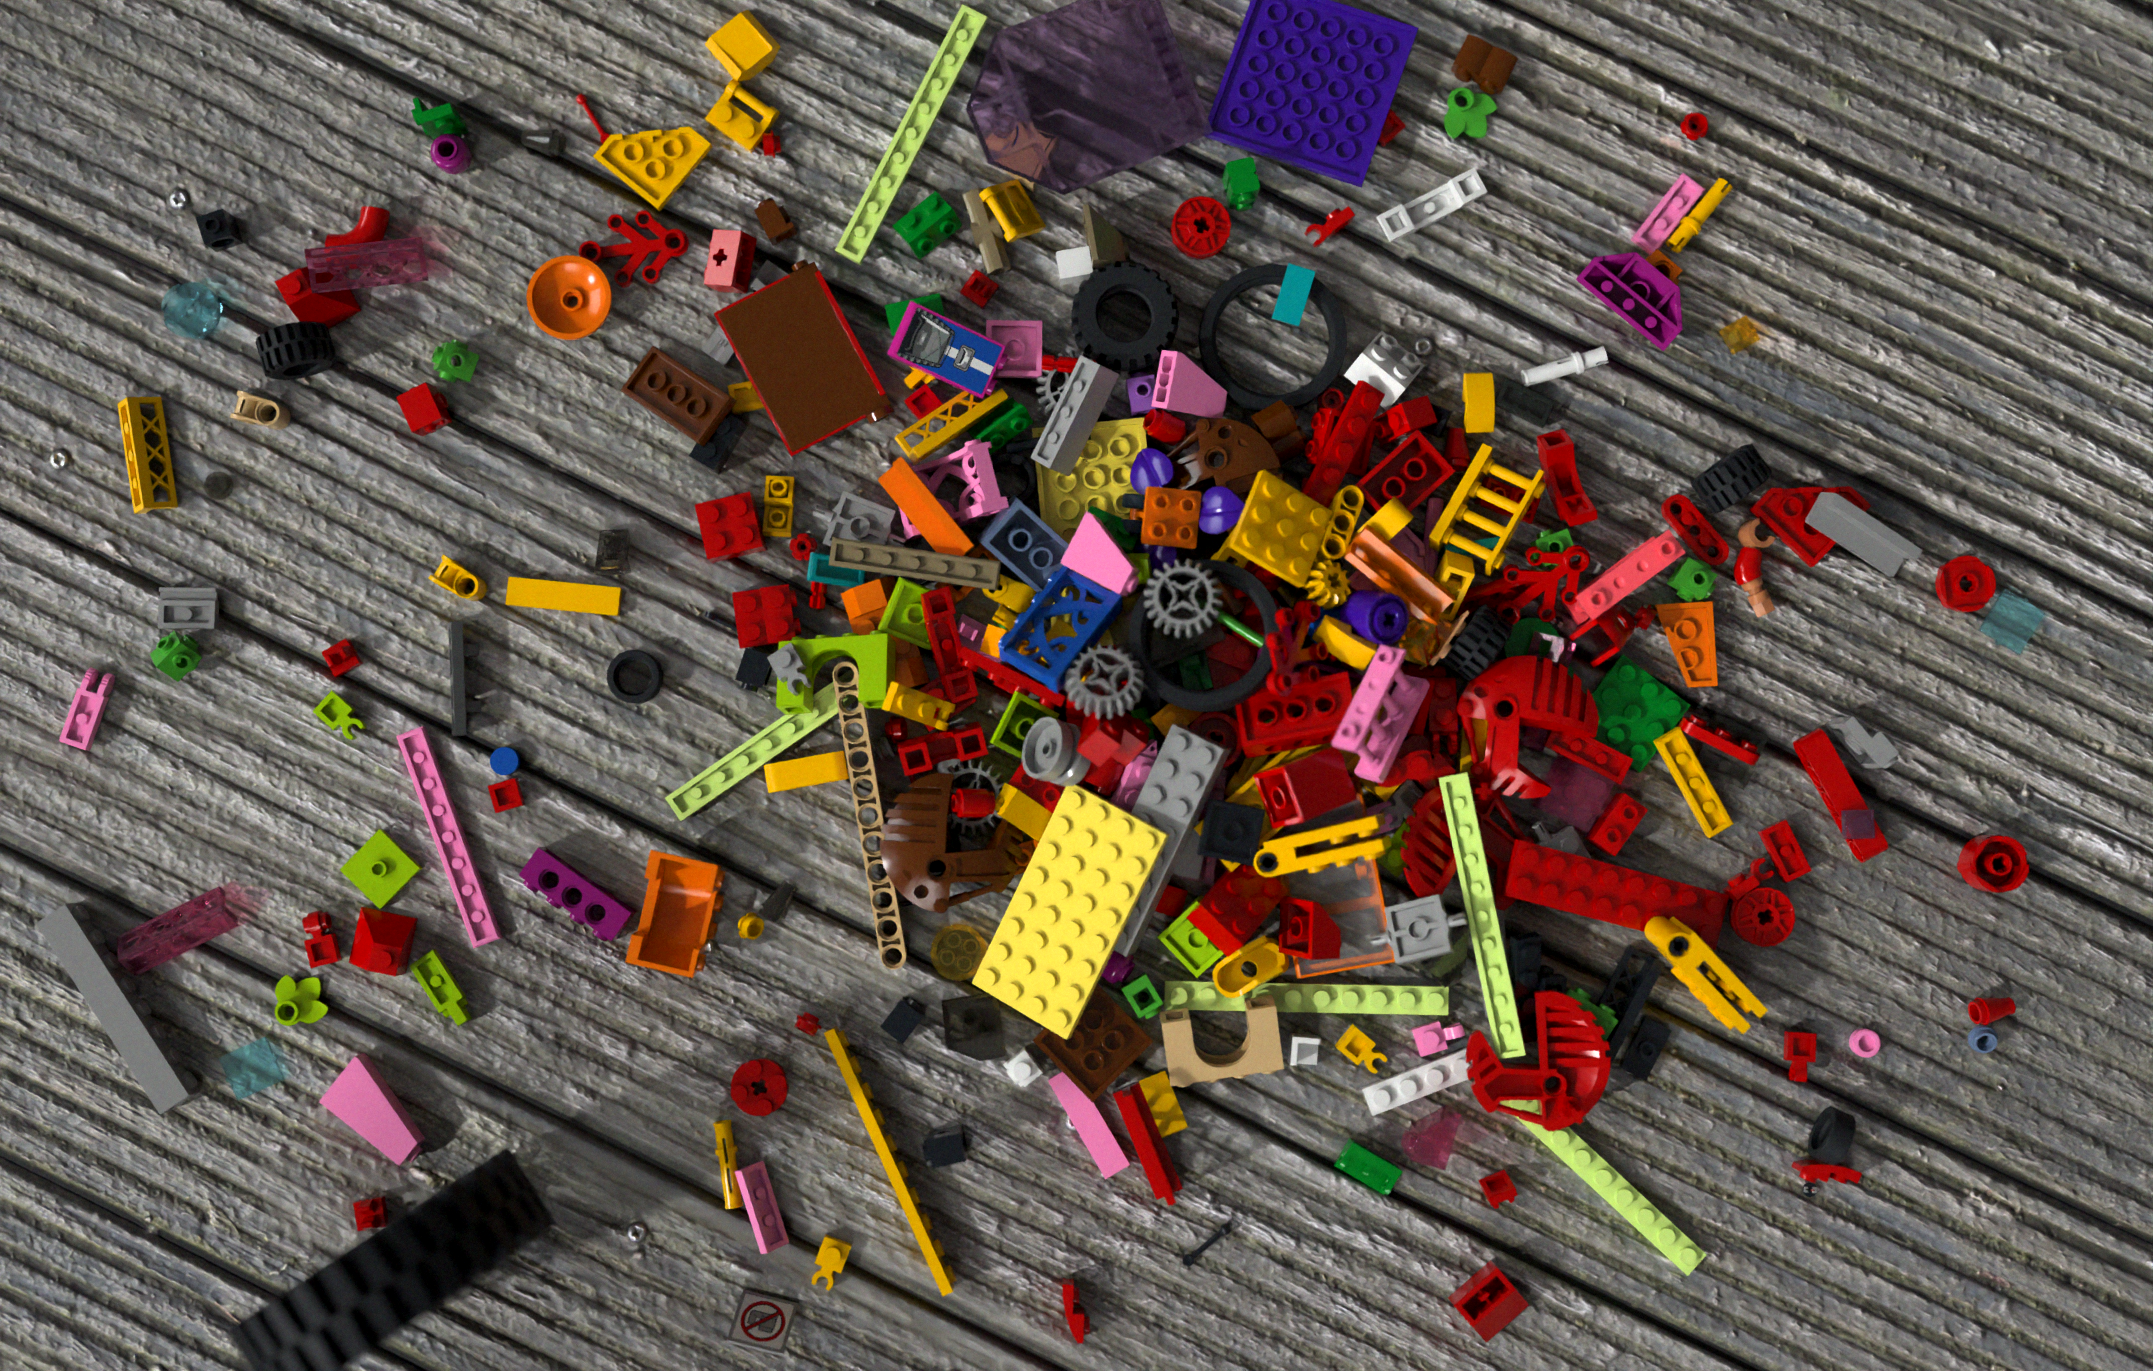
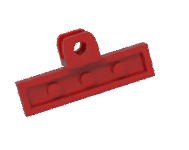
[958,646,1066,710]

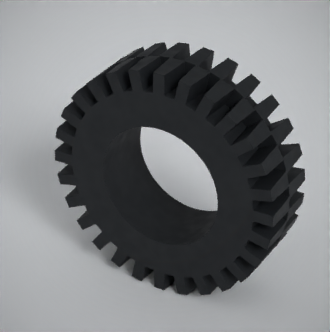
[226,1147,556,1371]

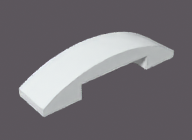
[1377,168,1487,242]

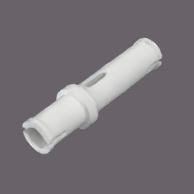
[1521,346,1608,388]

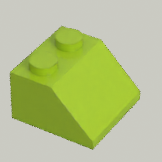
[990,691,1059,759]

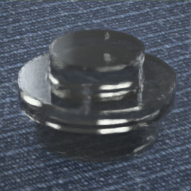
[204,472,234,500]

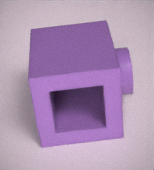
[1126,372,1160,417]

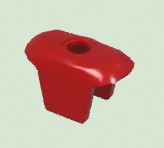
[1569,604,1635,668]

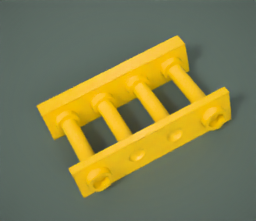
[1429,443,1546,576]

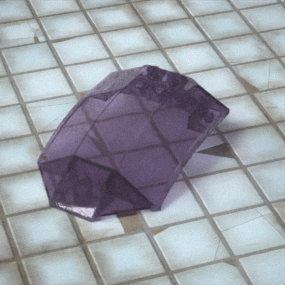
[965,0,1213,195]

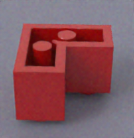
[1076,711,1150,767]

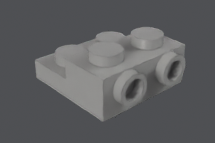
[1825,716,1899,769]

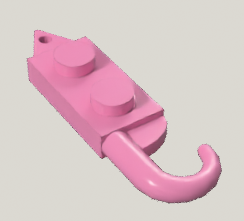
[1110,739,1157,813]

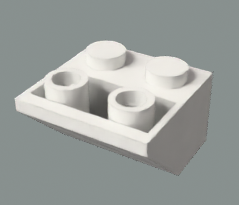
[1344,331,1425,411]

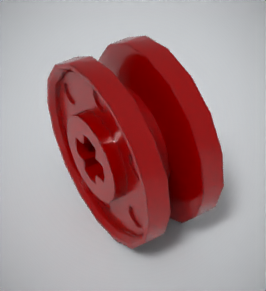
[1170,196,1231,260]
[1728,886,1795,947]

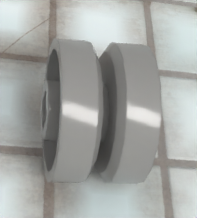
[1022,717,1091,787]

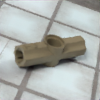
[963,188,1011,276]

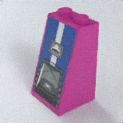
[887,301,1009,399]

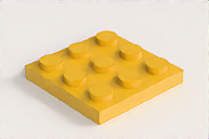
[1228,470,1333,588]

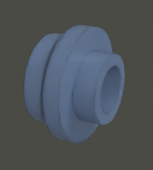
[1967,1025,1998,1053]

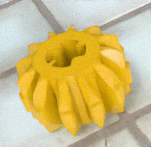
[1302,559,1352,610]

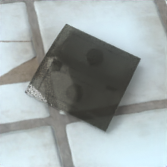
[1695,712,1769,790]

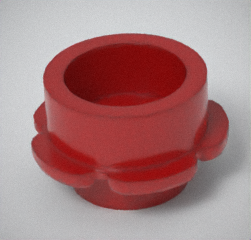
[1680,113,1708,140]
[762,130,781,159]
[1318,387,1345,411]
[789,533,818,561]
[1633,604,1658,631]
[885,716,908,743]
[794,1012,822,1036]

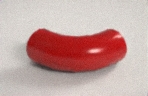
[324,206,390,262]

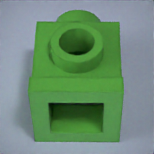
[1121,972,1163,1019]

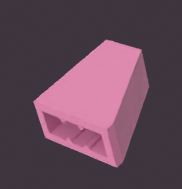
[1151,350,1227,418]
[1060,511,1139,597]

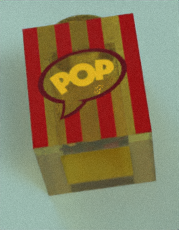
[1398,617,1440,667]

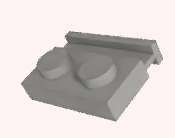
[158,587,220,630]

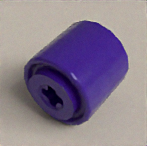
[1340,589,1409,645]

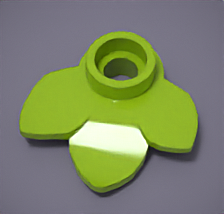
[275,975,329,1026]

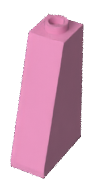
[319,1053,425,1166]

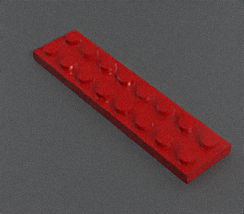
[1501,839,1729,950]

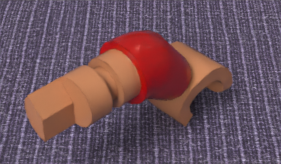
[1733,517,1776,618]

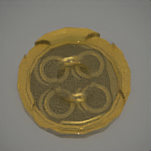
[930,924,987,981]

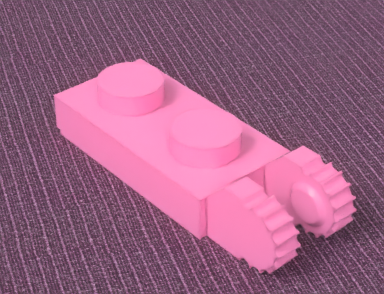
[59,667,115,751]

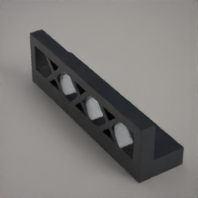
[1596,945,1666,1064]

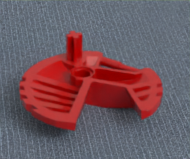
[1457,655,1599,798]
[1401,778,1534,910]
[1465,990,1611,1131]

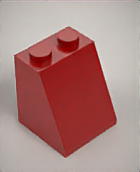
[1253,746,1357,829]

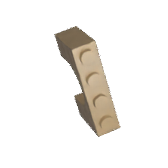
[1159,995,1284,1087]

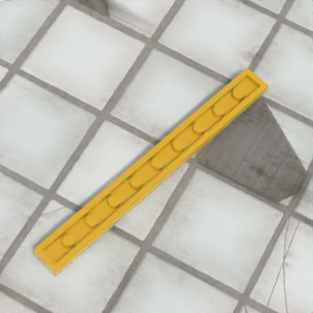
[824,1026,957,1296]

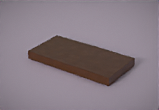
[620,345,737,447]

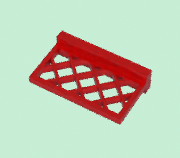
[1113,1081,1183,1207]

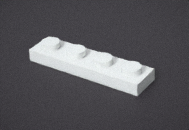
[1361,1047,1472,1116]

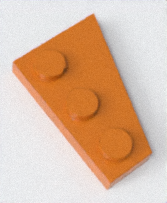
[1654,601,1718,688]

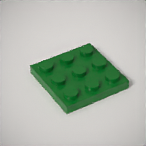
[1591,654,1691,773]

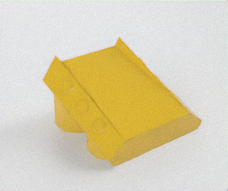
[705,10,781,82]

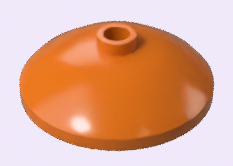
[526,255,612,340]

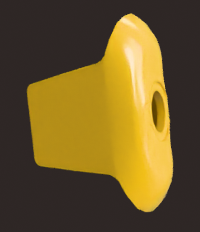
[1212,935,1289,998]

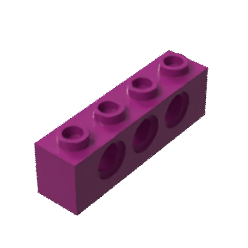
[518,847,637,942]

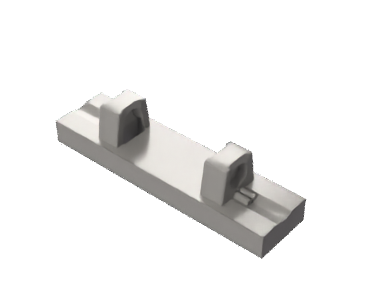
[702,260,788,368]

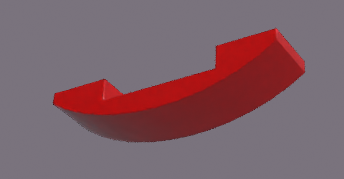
[921,586,978,704]

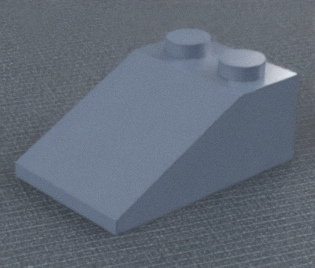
[976,495,1069,592]

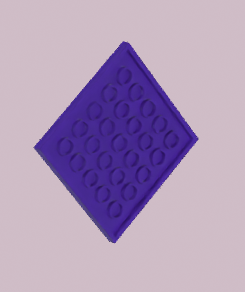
[1203,0,1418,188]

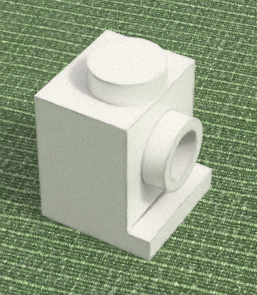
[1003,1046,1043,1087]

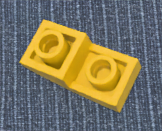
[1462,372,1495,433]
[762,475,795,537]
[1312,615,1377,671]
[1139,1071,1188,1138]

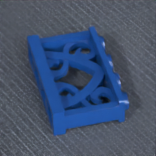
[998,565,1122,694]

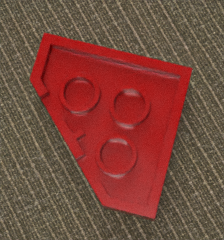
[1749,486,1871,567]

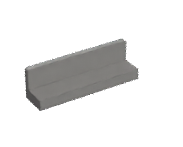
[1030,355,1119,476]
[1805,492,1922,577]

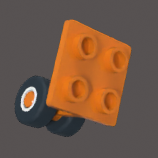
[1120,486,1202,549]

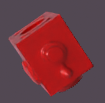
[396,382,452,436]

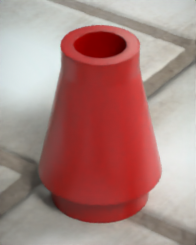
[1443,428,1471,472]
[1968,997,2016,1026]

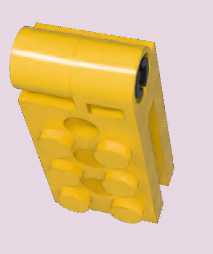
[1254,812,1392,877]
[1645,916,1768,1034]

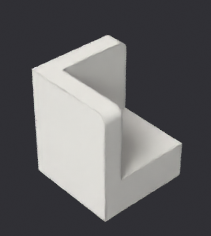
[1056,246,1093,285]
[1287,1033,1321,1066]

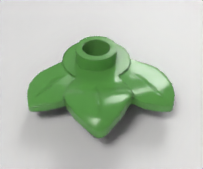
[1444,87,1497,139]

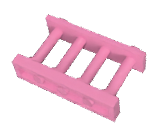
[1331,645,1430,783]

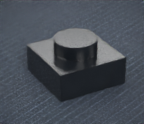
[1422,402,1452,438]

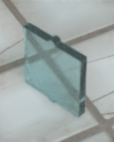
[1978,588,2045,655]
[219,1037,285,1101]

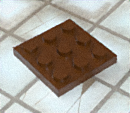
[1032,984,1153,1103]

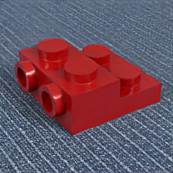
[1305,408,1377,477]
[732,584,801,649]
[1202,623,1259,690]

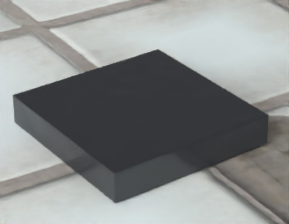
[1197,798,1265,866]

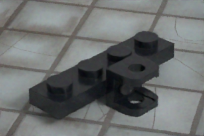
[1509,932,1567,1043]

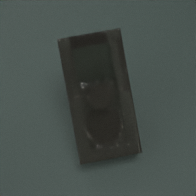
[594,529,631,575]

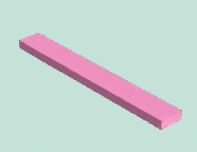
[396,726,503,948]

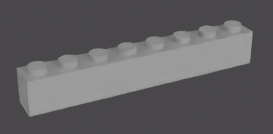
[36,903,200,1115]

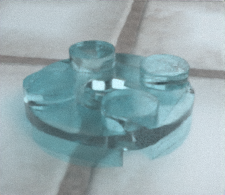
[161,282,223,340]

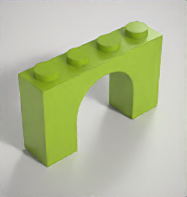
[776,631,896,715]

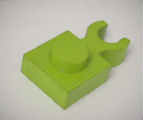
[313,690,367,740]

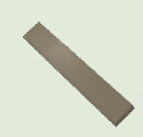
[829,537,1002,590]

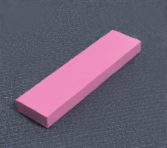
[1048,1071,1130,1179]

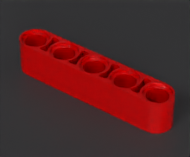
[1793,728,1889,863]

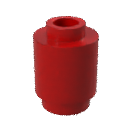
[1143,409,1186,446]
[951,789,995,817]

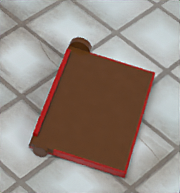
[714,259,895,457]

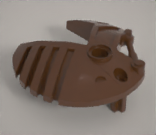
[1163,418,1285,535]
[880,773,1023,913]

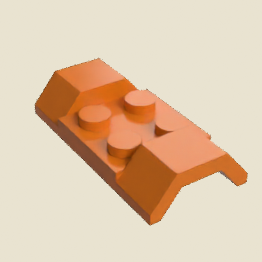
[841,576,930,688]

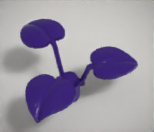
[1130,448,1245,579]

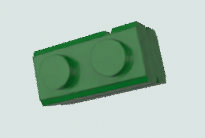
[1222,157,1260,212]

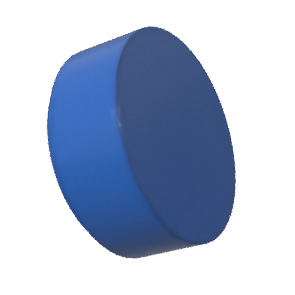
[490,747,521,775]

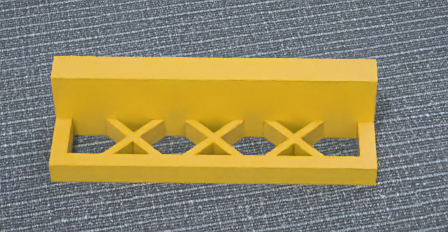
[895,388,1008,465]
[117,397,178,514]

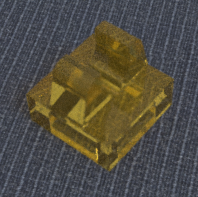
[1719,315,1760,355]

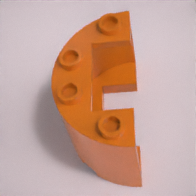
[625,850,726,978]

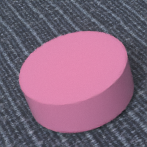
[1849,1028,1881,1058]

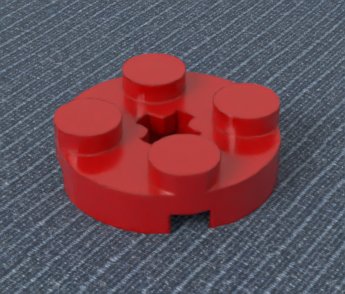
[1935,556,1996,613]
[731,1058,789,1116]

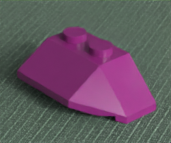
[1576,252,1683,351]

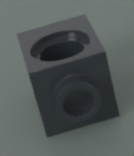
[195,209,243,252]
[735,647,773,693]
[880,997,925,1044]

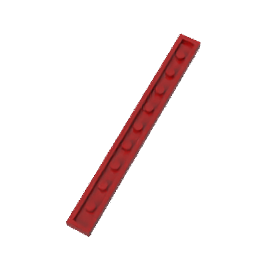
[1231,380,1385,647]

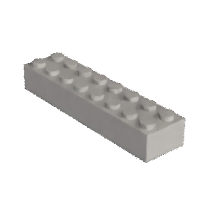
[1114,723,1231,957]

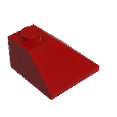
[275,262,362,329]
[1279,896,1342,960]
[349,907,418,977]

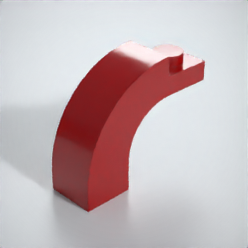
[1537,428,1597,527]

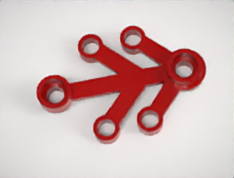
[579,210,689,288]
[1496,545,1590,625]
[1266,600,1328,697]

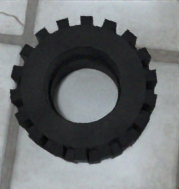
[255,321,337,380]
[1691,444,1772,513]
[1442,604,1513,681]

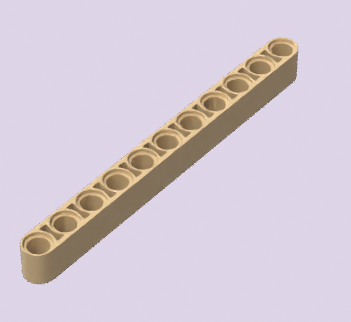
[833,662,907,970]

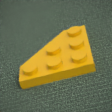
[593,126,713,211]

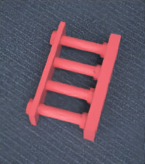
[1561,529,1686,625]

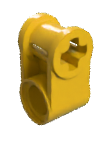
[428,554,487,601]
[982,574,1037,614]

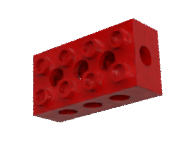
[1236,672,1353,758]

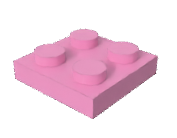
[986,320,1043,378]

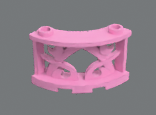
[898,439,1009,541]

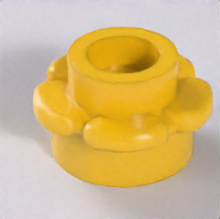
[738,912,764,940]

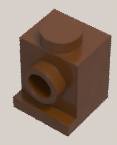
[754,198,798,246]

